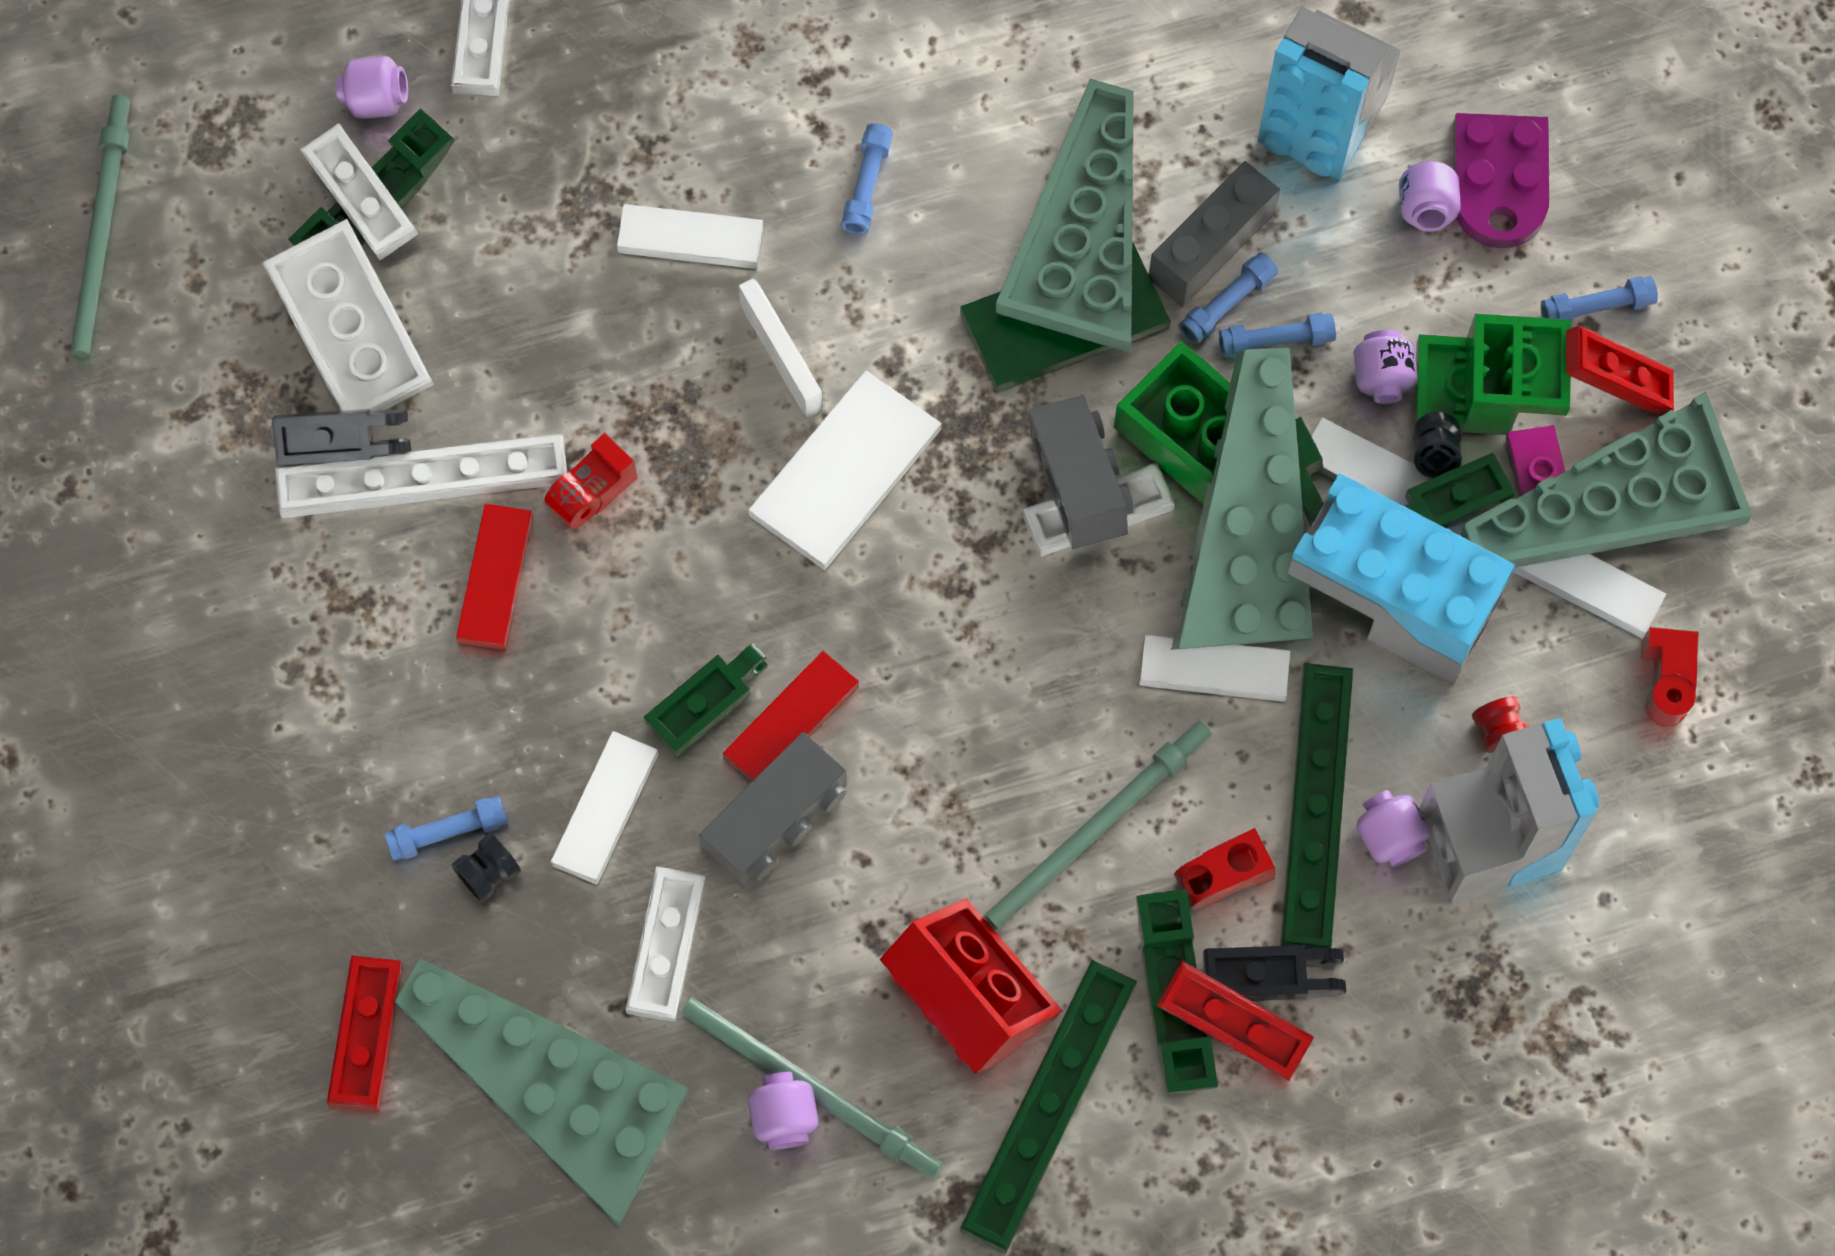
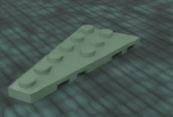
[996,79,1134,353]
[1171,348,1313,650]
[1461,392,1752,568]
[395,958,689,1227]

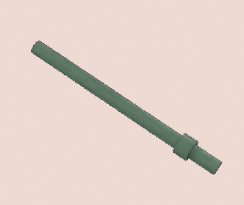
[70,95,130,358]
[984,720,1212,930]
[681,997,944,1180]

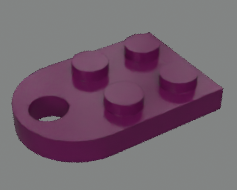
[1453,113,1549,248]

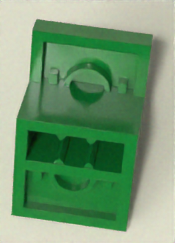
[1414,313,1571,435]

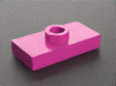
[1505,425,1566,497]

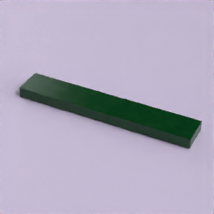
[1280,663,1353,949]
[960,960,1137,1254]

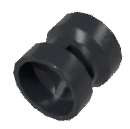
[1413,412,1462,478]
[451,833,521,903]

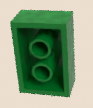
[1113,341,1230,504]

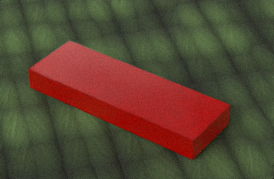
[1566,325,1674,417]
[456,504,533,651]
[723,650,859,782]
[326,955,403,1112]
[1156,960,1314,1081]

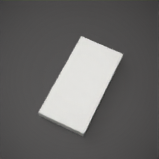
[262,219,434,412]
[748,370,942,571]

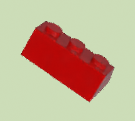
[879,898,1063,1074]

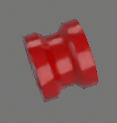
[1472,696,1529,753]

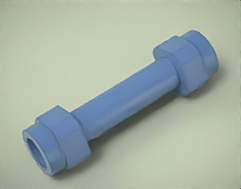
[841,123,893,235]
[1178,252,1278,345]
[1540,276,1658,322]
[1219,312,1336,359]
[385,796,508,861]

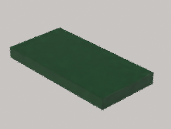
[960,242,1171,393]

